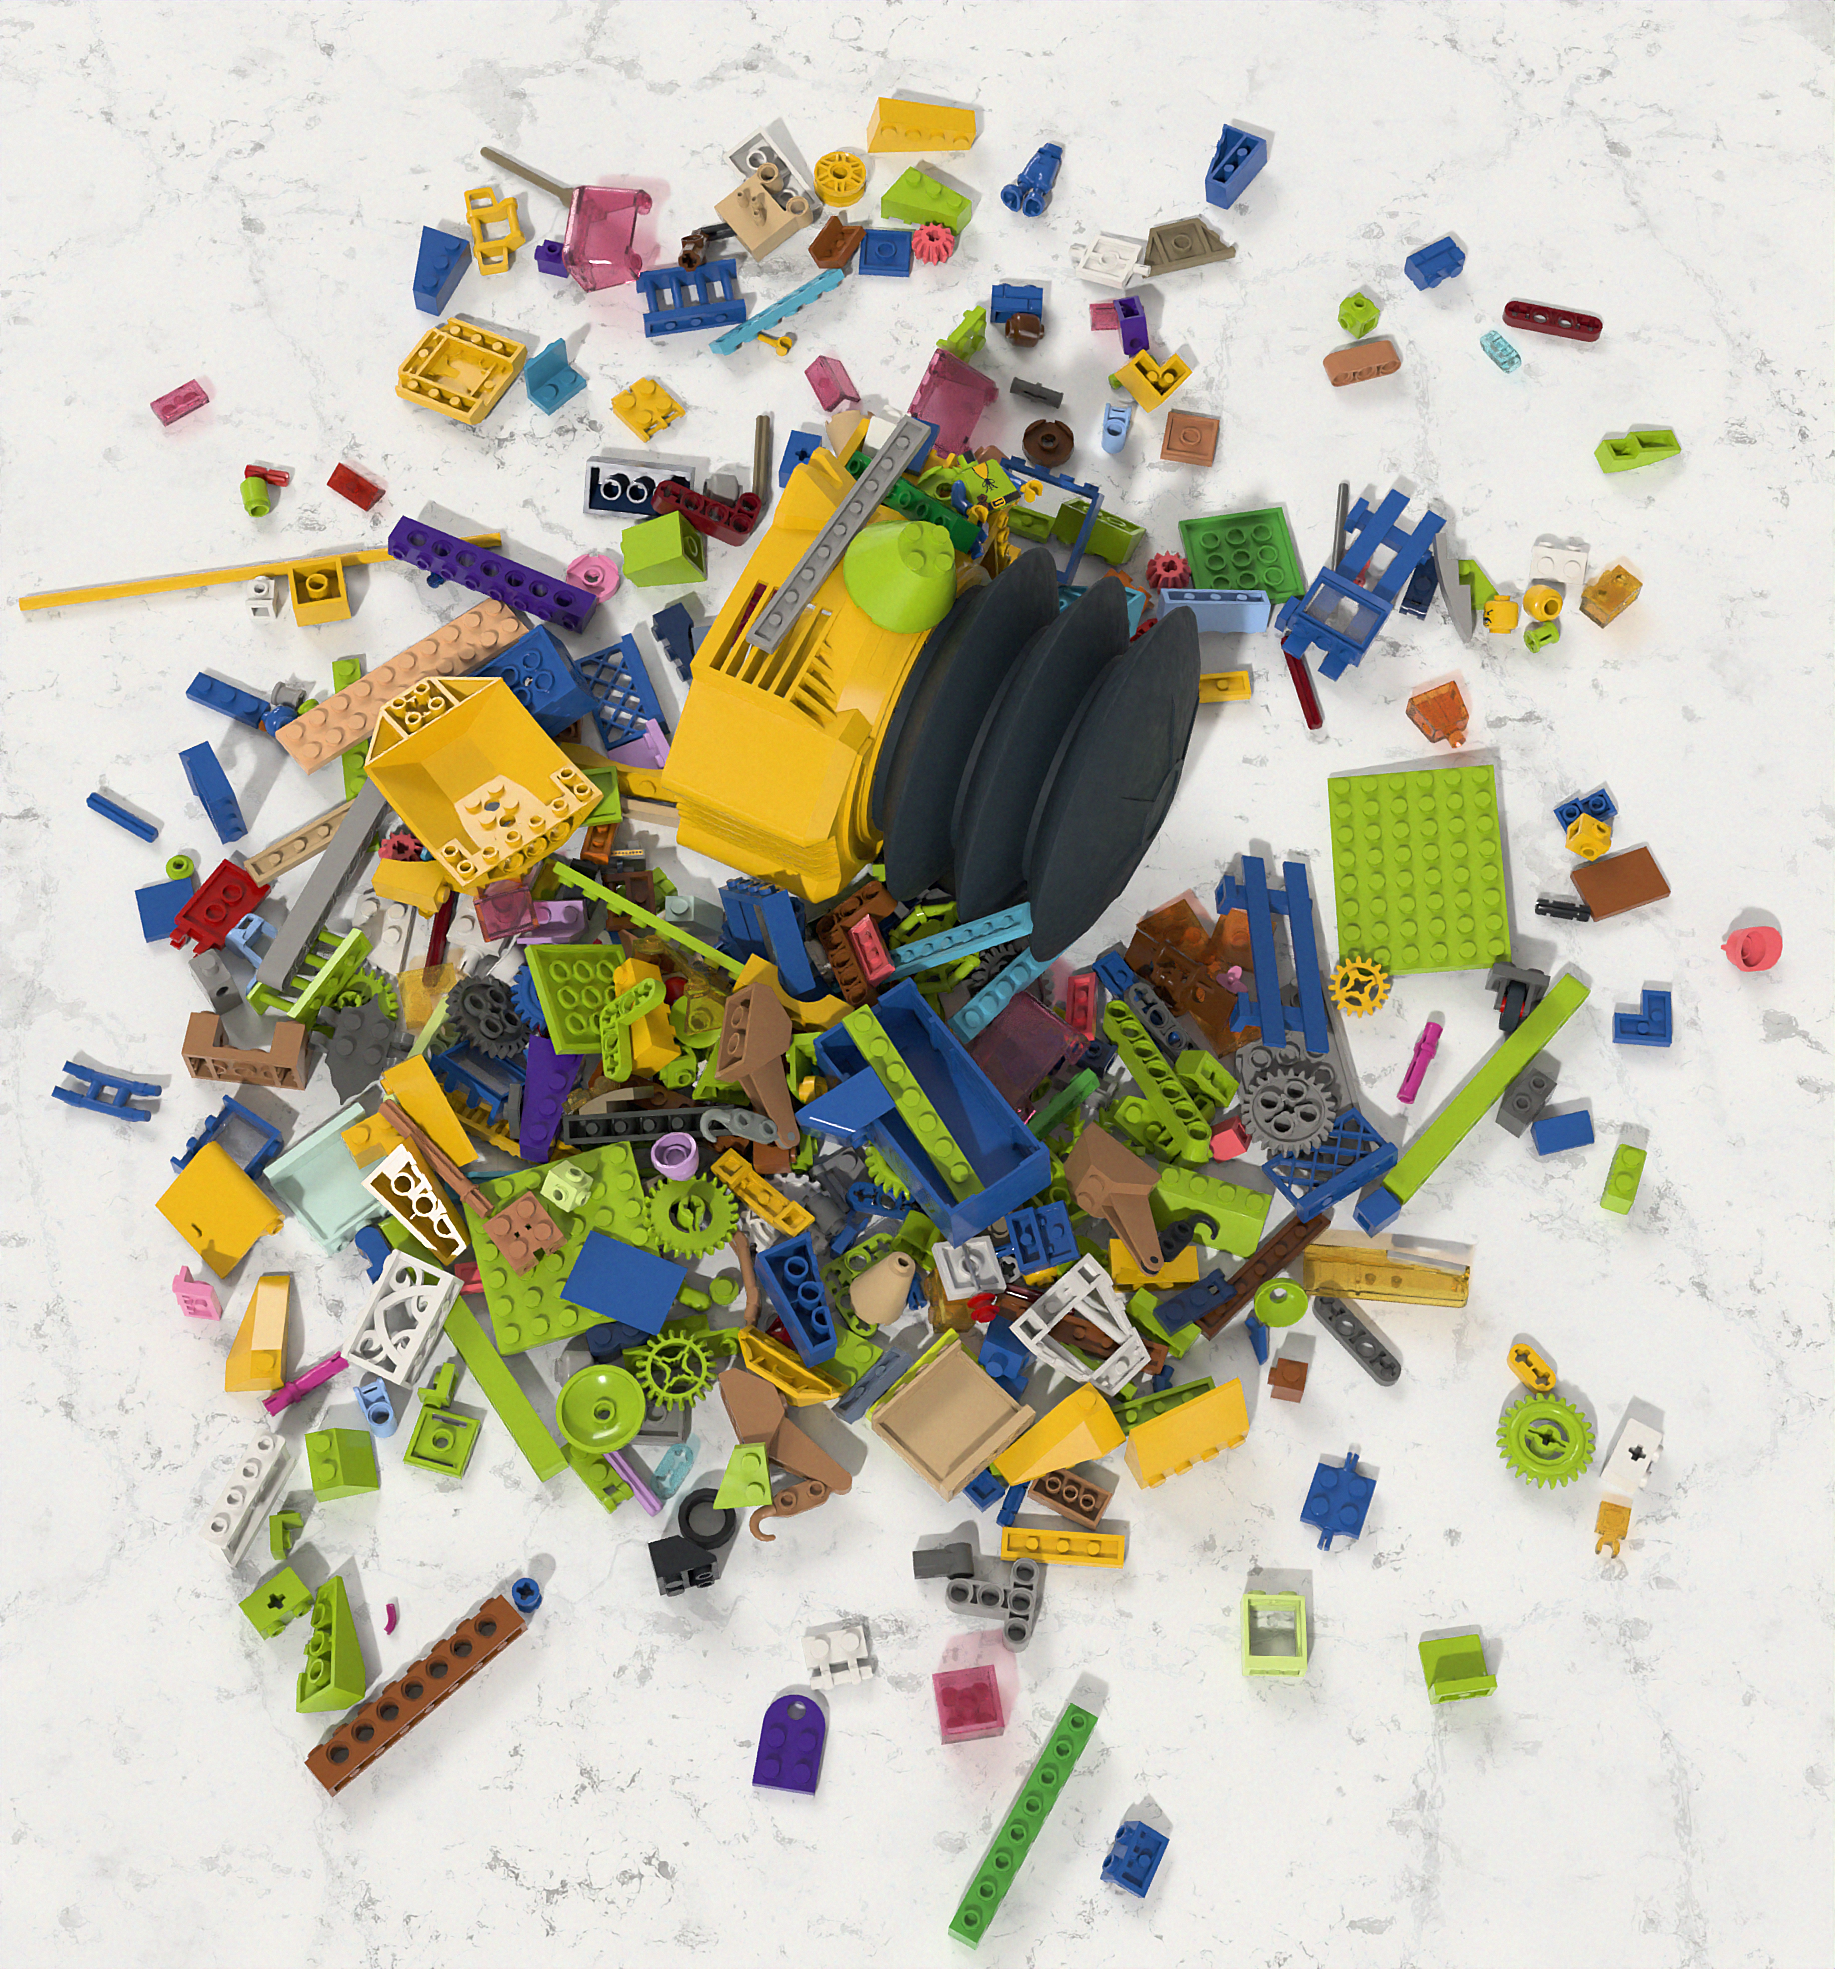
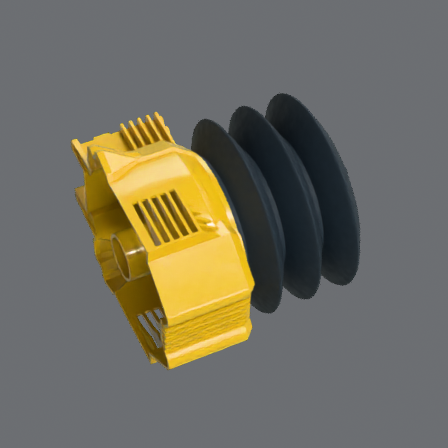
[661,417,1201,962]

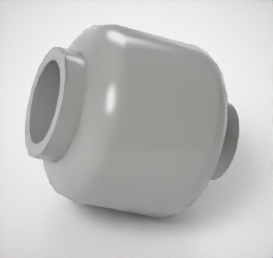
[703,473,743,508]
[554,1351,599,1388]

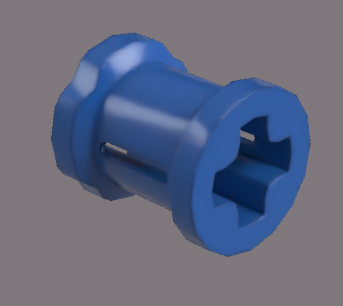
[512,1578,542,1613]

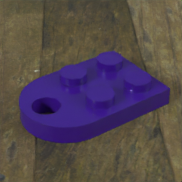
[752,1695,826,1796]

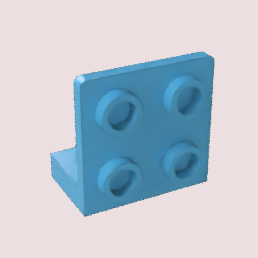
[523,338,587,416]

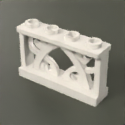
[341,1249,464,1390]
[198,1428,298,1569]

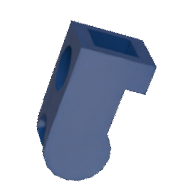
[355,1227,391,1285]

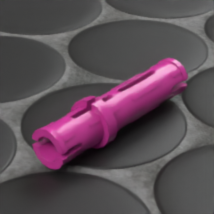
[1396,1022,1443,1104]
[262,1351,349,1417]

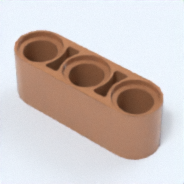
[1323,340,1401,387]

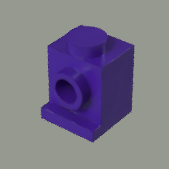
[534,239,575,278]

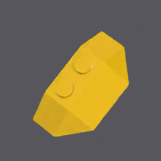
[738,1324,850,1407]

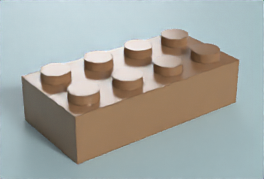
[1027,1468,1113,1532]

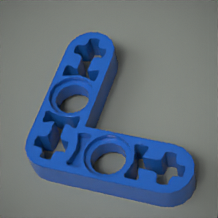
[845,1182,927,1220]

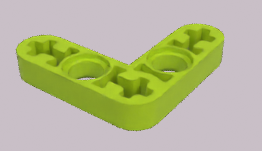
[599,978,666,1083]
[820,1233,896,1340]

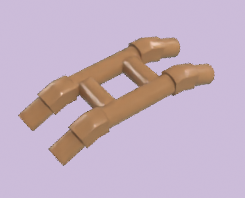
[729,1228,762,1328]

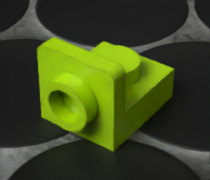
[417,1362,459,1409]
[269,1510,304,1560]

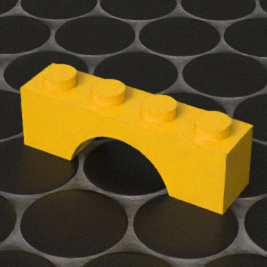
[732,953,855,1033]

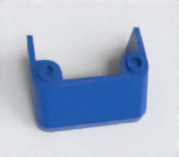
[794,1065,896,1149]

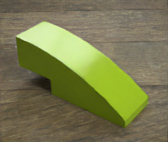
[1594,430,1682,473]

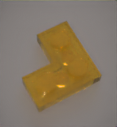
[396,962,457,1030]

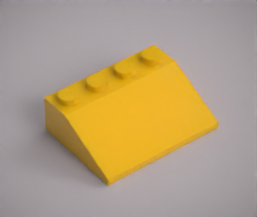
[380,1054,479,1175]
[1124,1377,1250,1490]

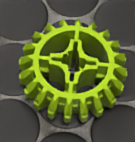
[636,1330,717,1412]

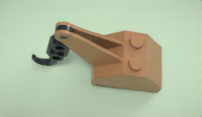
[1063,1122,1219,1277]

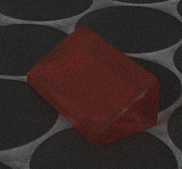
[326,462,386,512]

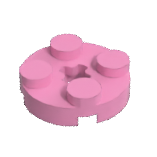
[566,554,620,606]

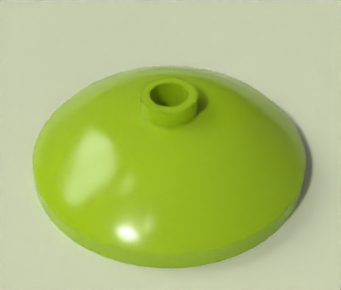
[556,1365,646,1454]

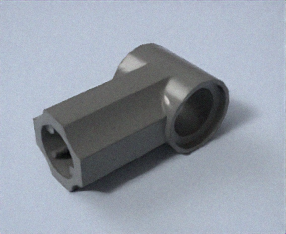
[912,1542,975,1580]

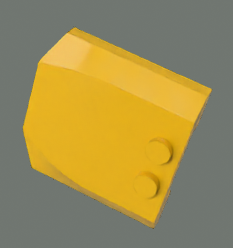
[395,317,528,425]

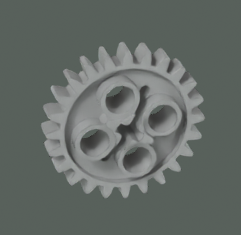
[1241,1069,1336,1158]

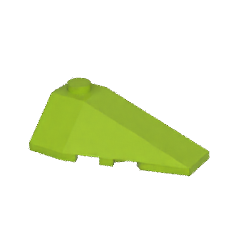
[296,1575,366,1713]

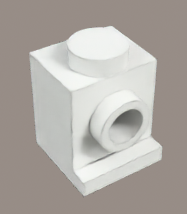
[245,576,278,619]

